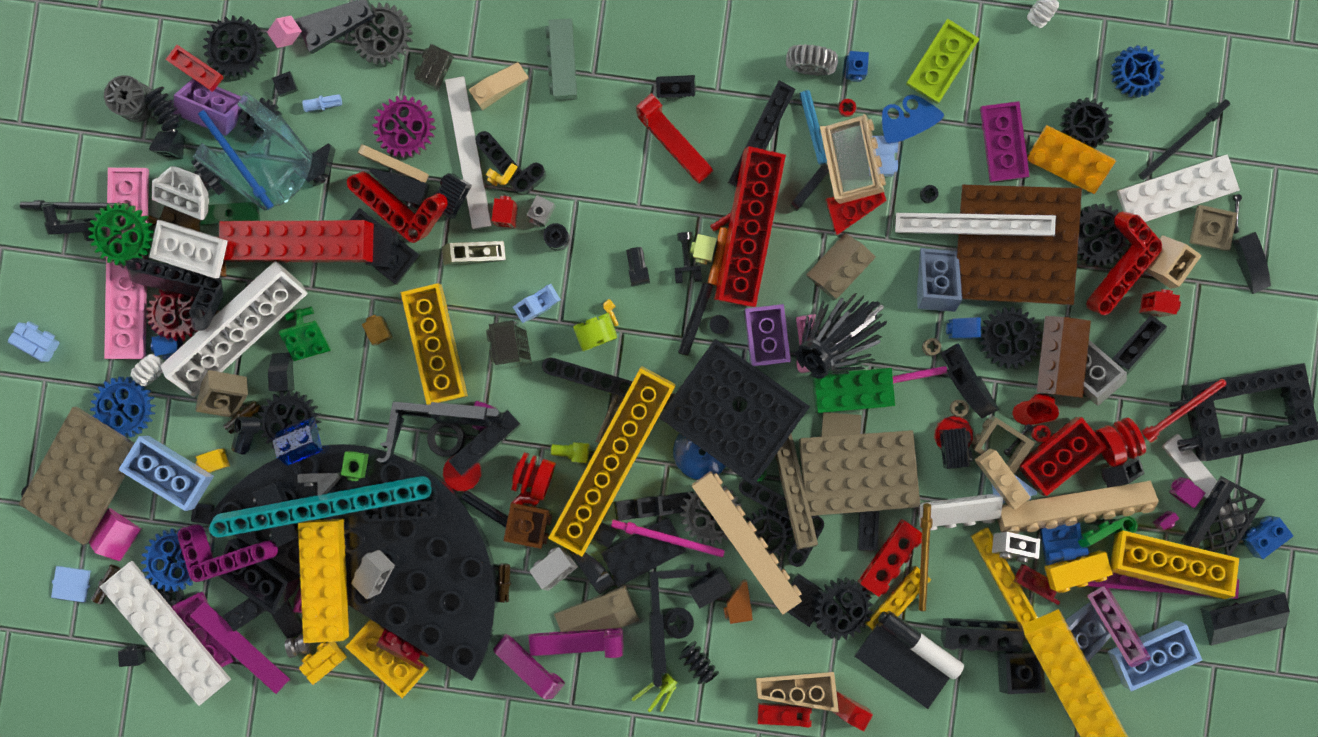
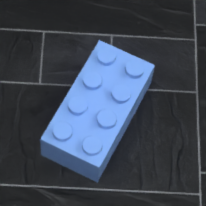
[119,436,214,511]
[1107,620,1202,691]

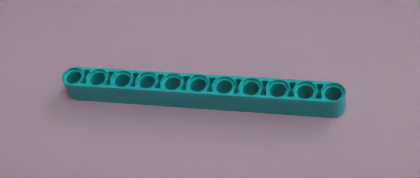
[209,476,431,537]

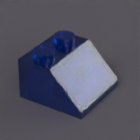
[273,417,323,466]

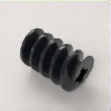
[143,86,185,131]
[678,641,719,685]

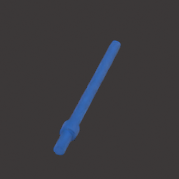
[198,110,274,210]

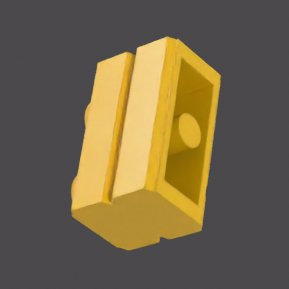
[299,641,347,685]

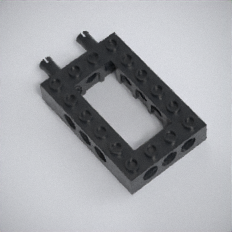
[1169,363,1318,462]

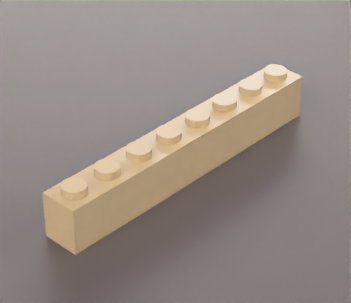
[692,471,802,615]
[997,481,1159,534]

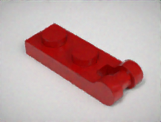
[757,703,812,728]

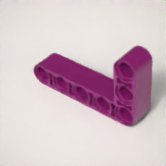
[178,524,278,582]
[528,628,624,658]

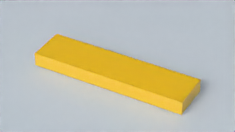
[865,566,931,630]

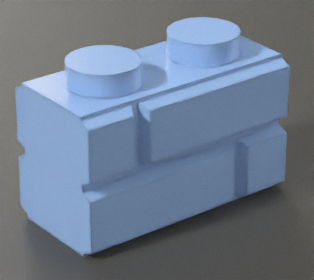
[8,321,60,362]

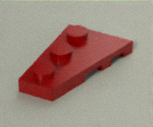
[825,192,887,236]

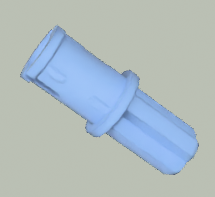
[302,94,342,112]

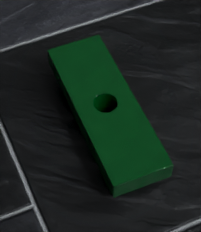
[201,201,260,225]

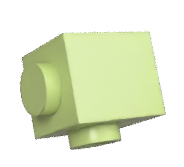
[690,234,717,265]

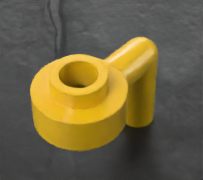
[485,163,518,186]

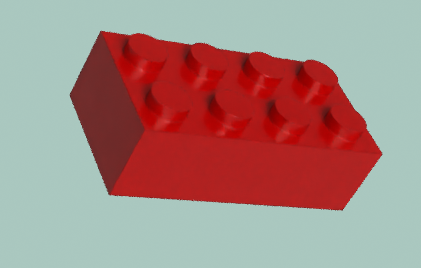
[1019,417,1107,496]

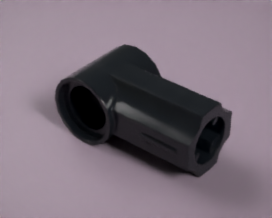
[626,247,650,287]
[231,417,260,455]

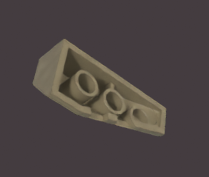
[554,584,639,632]

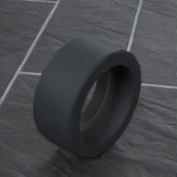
[427,422,465,457]

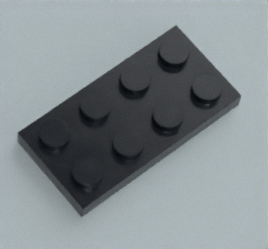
[350,208,421,285]
[601,517,686,587]

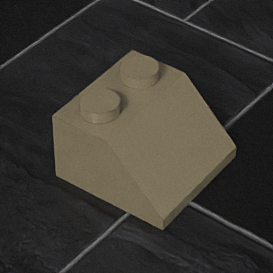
[196,370,248,418]

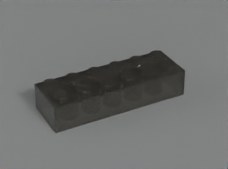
[486,320,532,368]

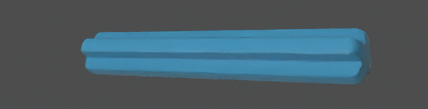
[800,90,827,165]

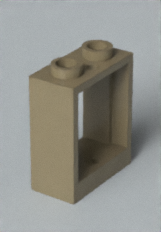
[971,416,1035,474]

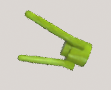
[632,673,678,712]

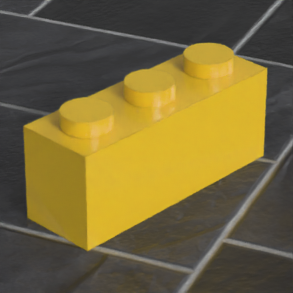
[1044,550,1113,593]

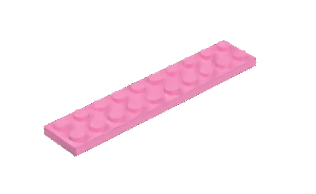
[104,168,149,359]

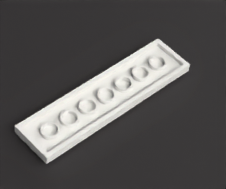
[100,561,231,706]

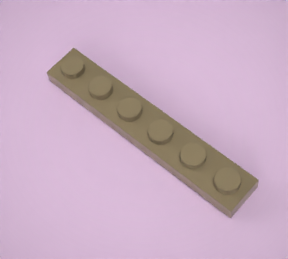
[775,434,818,549]

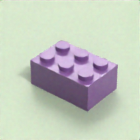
[744,304,791,367]

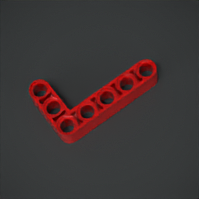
[636,93,713,184]
[347,171,448,243]
[1086,211,1162,315]

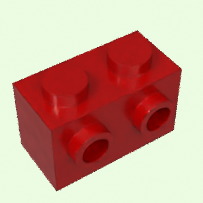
[1139,289,1181,317]

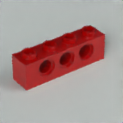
[858,519,922,597]

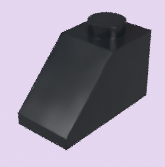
[149,129,185,159]
[296,143,335,186]
[268,352,295,392]
[1101,456,1145,488]

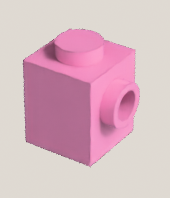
[267,16,302,48]

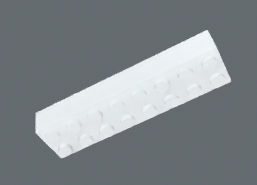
[161,261,308,398]

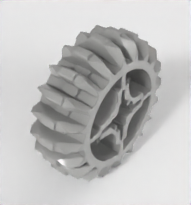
[786,44,838,76]

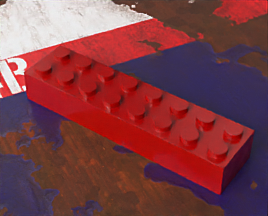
[714,146,786,307]
[219,220,374,262]

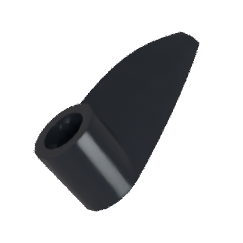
[568,549,615,594]

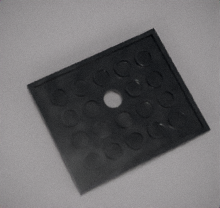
[658,339,810,486]

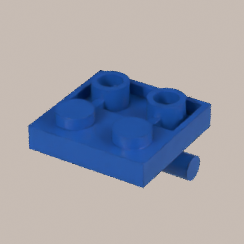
[1040,522,1089,565]

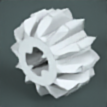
[1027,0,1059,28]
[131,354,163,386]

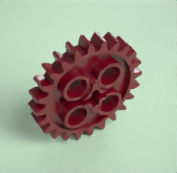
[146,289,198,341]

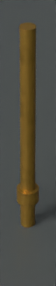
[918,503,933,611]

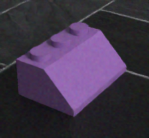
[173,79,247,136]

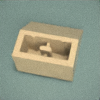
[1145,235,1202,289]

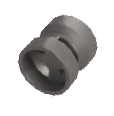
[285,635,311,658]

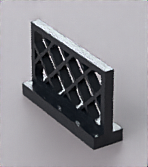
[1181,476,1266,556]

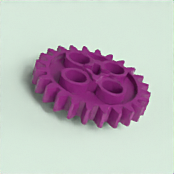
[373,95,436,159]

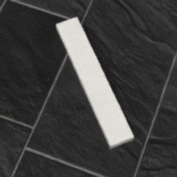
[1162,434,1252,536]

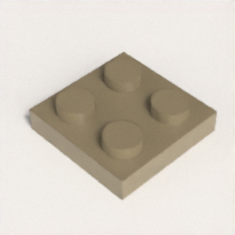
[1189,205,1238,251]

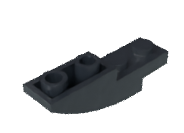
[940,343,999,419]

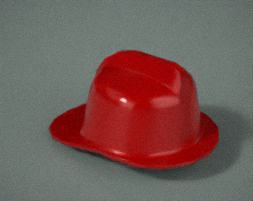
[1012,393,1059,425]

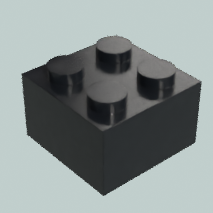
[997,651,1046,694]

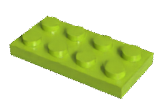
[906,18,980,105]

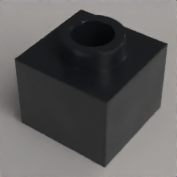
[118,644,146,667]

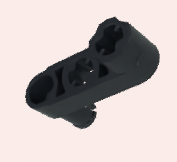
[41,203,97,241]

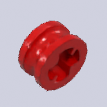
[838,98,856,117]
[1031,425,1051,442]

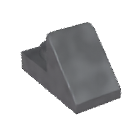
[298,473,342,495]

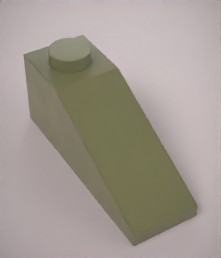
[442,241,506,265]

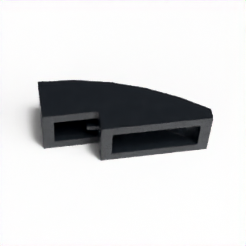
[1232,232,1271,294]

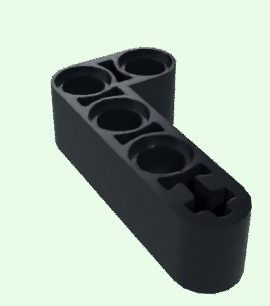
[476,131,546,195]

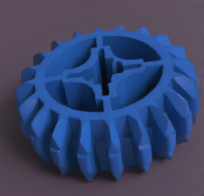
[1110,45,1165,98]

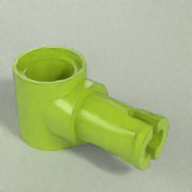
[551,442,590,463]

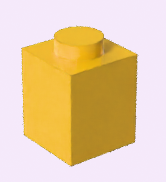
[196,448,230,473]

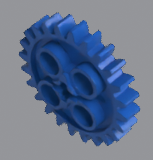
[90,376,156,438]
[141,528,193,591]

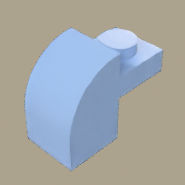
[513,284,561,323]

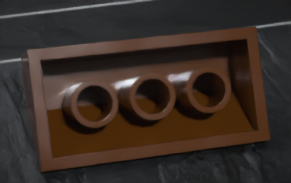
[1037,316,1091,398]

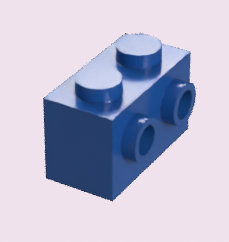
[1241,516,1293,559]

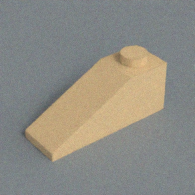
[469,62,529,111]

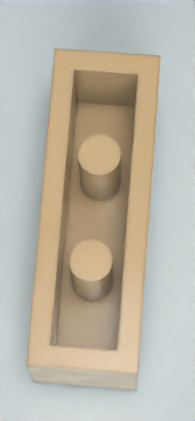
[975,449,1031,509]

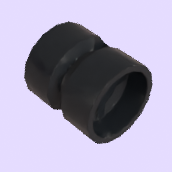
[543,223,570,251]

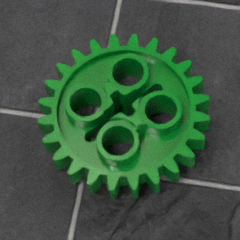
[88,203,154,266]

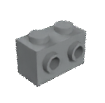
[992,532,1040,563]
[529,547,578,591]
[351,550,395,599]

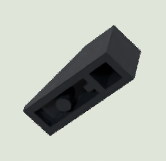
[370,168,430,209]

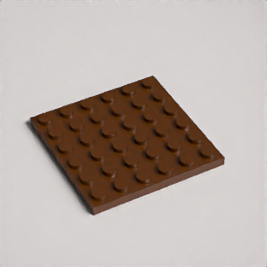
[957,184,1082,305]

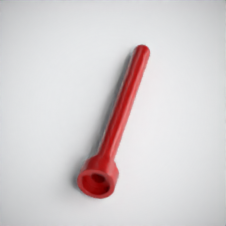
[1141,379,1226,443]

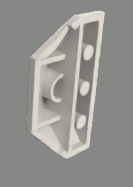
[152,166,209,220]

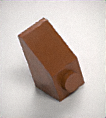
[723,579,753,624]

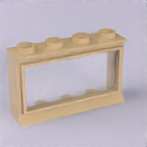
[820,114,886,204]

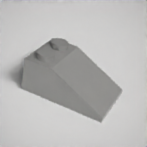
[1083,340,1127,406]

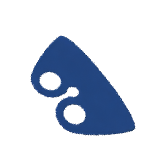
[882,95,944,143]

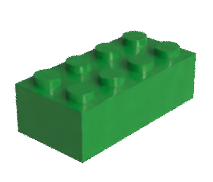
[812,368,895,413]

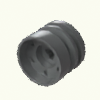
[104,75,152,122]

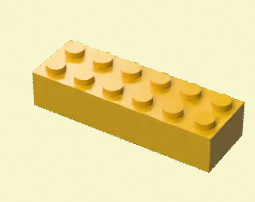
[400,283,468,405]
[298,519,349,643]
[1110,531,1239,599]

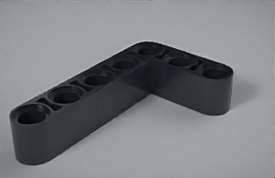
[126,258,224,331]
[738,478,824,567]

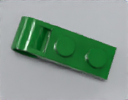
[1078,516,1138,548]

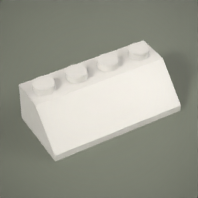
[917,494,1003,530]

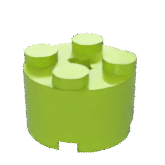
[573,313,618,351]

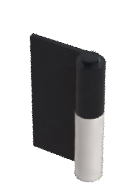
[854,611,964,709]

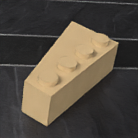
[755,672,838,712]

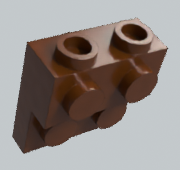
[503,503,553,549]

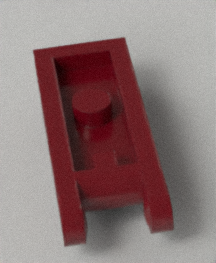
[1013,564,1060,606]
[375,628,429,670]

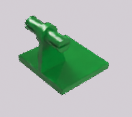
[279,306,331,361]

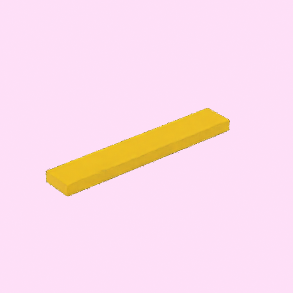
[970,527,1038,635]

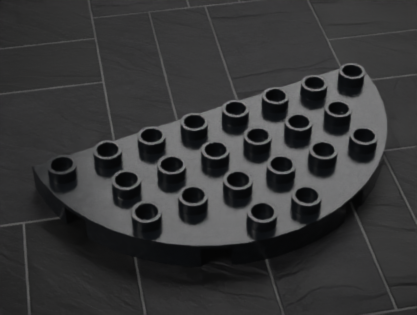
[208,444,498,681]

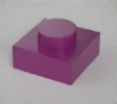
[1152,511,1179,530]

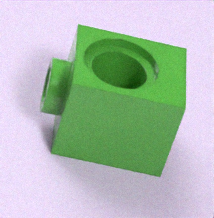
[341,451,369,481]

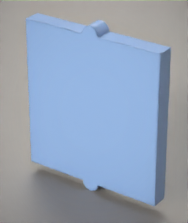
[51,566,91,602]

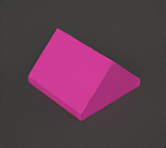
[88,508,141,561]

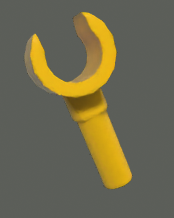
[603,299,619,326]

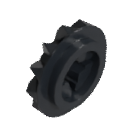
[663,607,694,639]

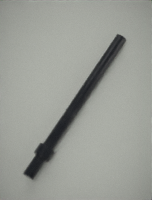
[1138,99,1231,180]
[20,200,131,211]

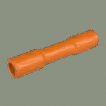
[707,227,728,286]

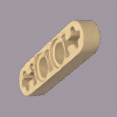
[358,144,429,183]

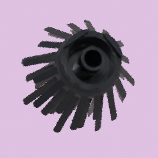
[796,293,887,379]

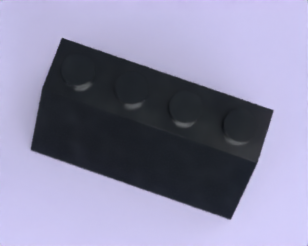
[219,538,301,615]
[1200,589,1290,646]

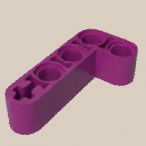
[493,634,565,700]

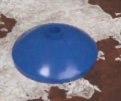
[673,433,726,480]

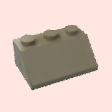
[806,233,876,301]

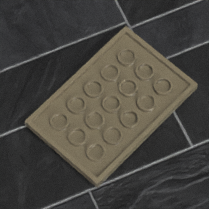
[19,406,135,545]
[799,430,920,516]

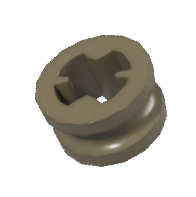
[922,338,941,356]
[950,400,969,417]

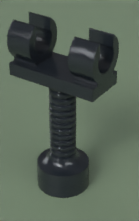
[674,232,702,283]

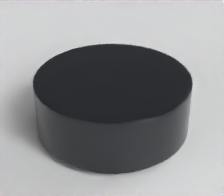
[709,315,729,334]

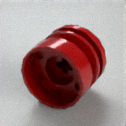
[1095,417,1146,467]
[511,452,556,501]

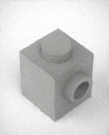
[527,195,556,227]

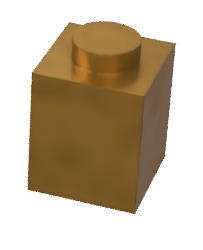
[362,315,393,346]

